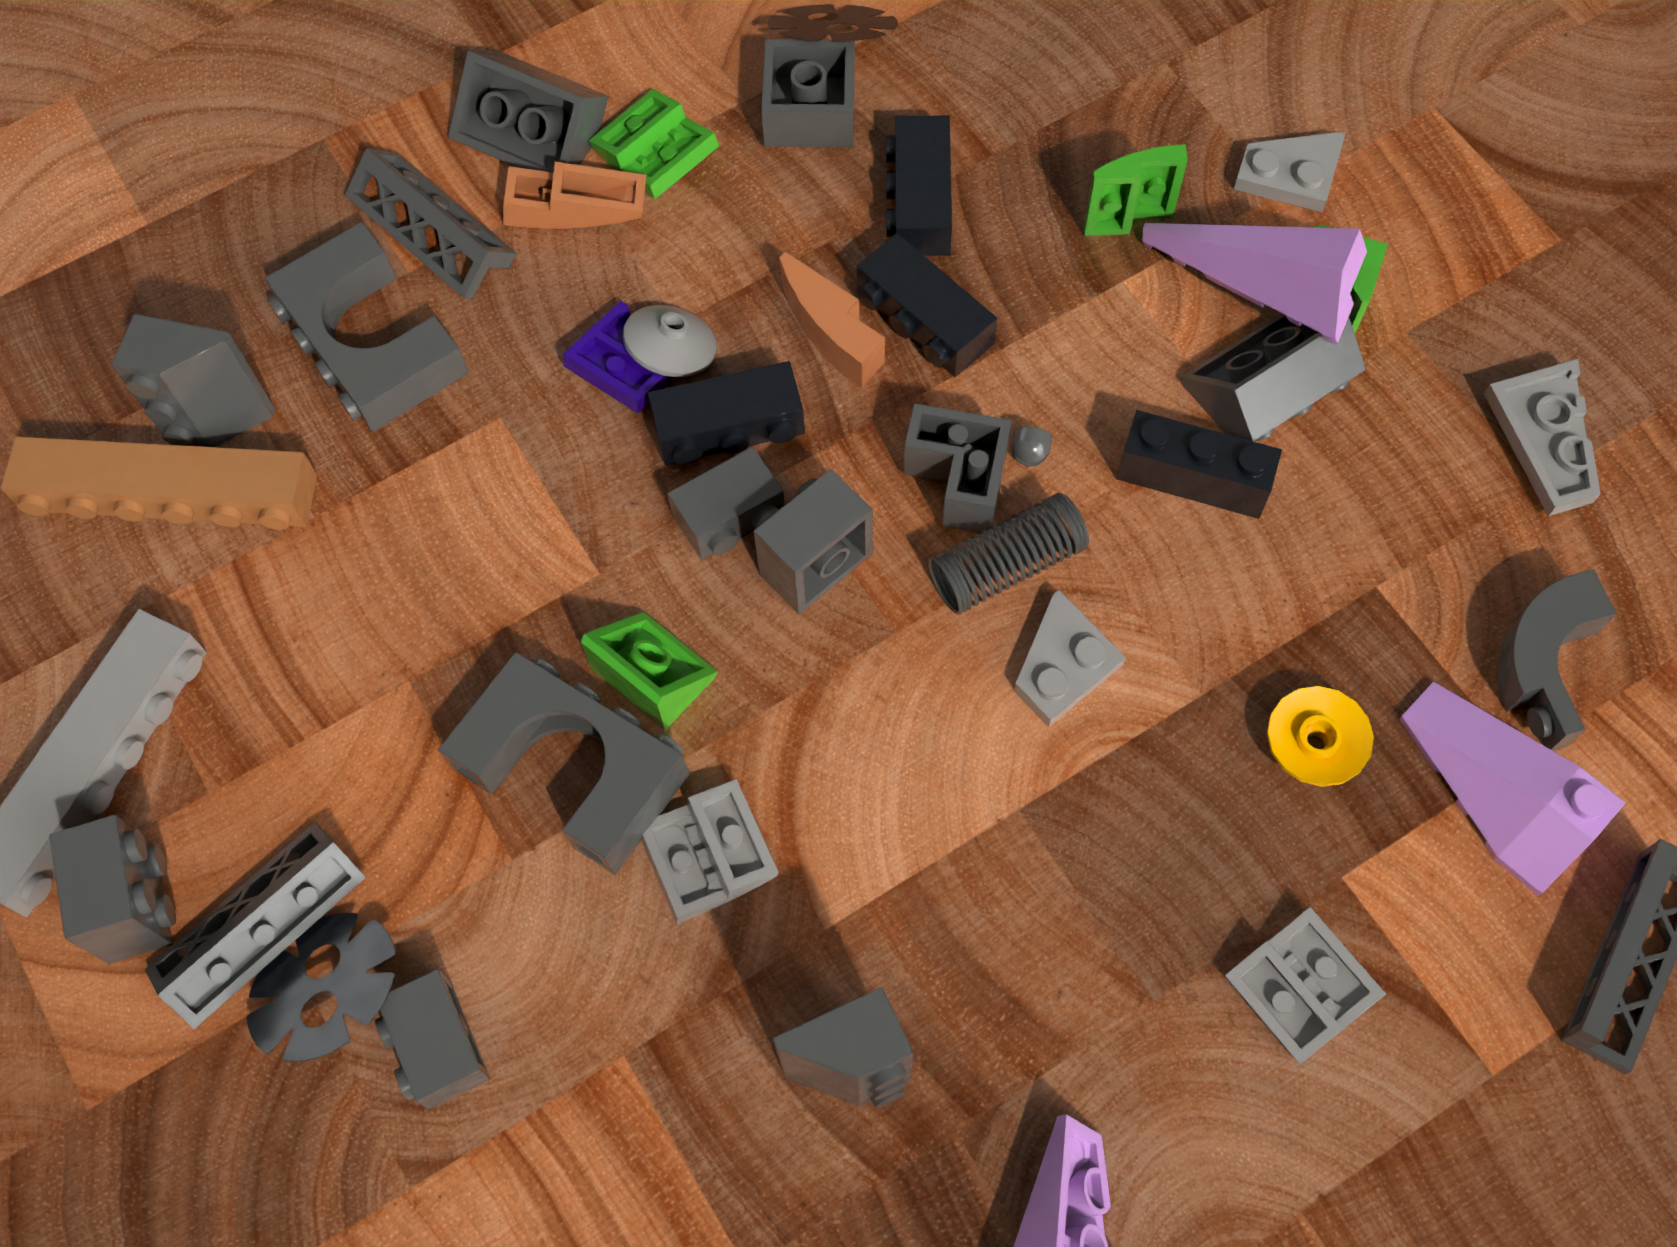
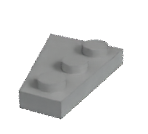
[1484,359,1601,516]

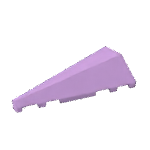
[1142,223,1367,344]

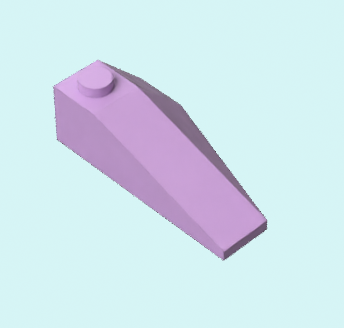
[1399,681,1625,896]
[1014,1114,1111,1247]

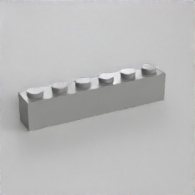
[0,609,207,918]

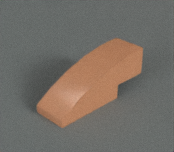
[503,162,646,229]
[779,252,885,388]

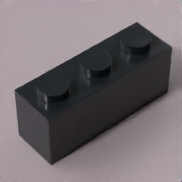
[886,115,952,256]
[856,233,997,377]
[648,361,805,465]
[1117,410,1282,519]

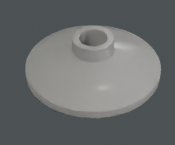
[623,305,717,377]

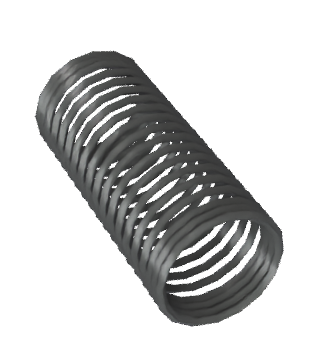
[929,492,1090,615]

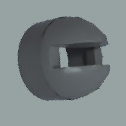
[1012,427,1053,467]

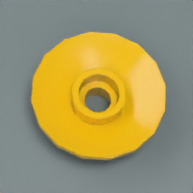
[1267,686,1374,787]

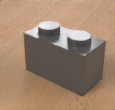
[667,446,785,560]
[375,969,491,1110]

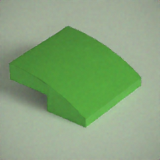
[589,89,719,199]
[1083,144,1188,236]

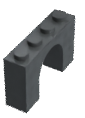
[264,222,469,432]
[438,652,690,875]

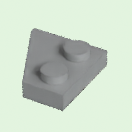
[1234,132,1345,212]
[1014,590,1126,727]

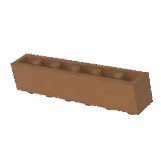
[0,437,318,530]

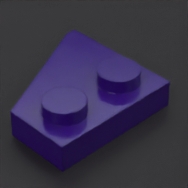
[563,301,668,413]

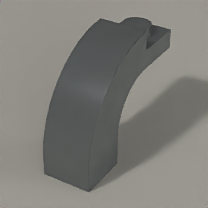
[1497,569,1617,751]

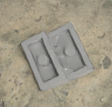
[641,779,778,925]
[1225,907,1386,1064]

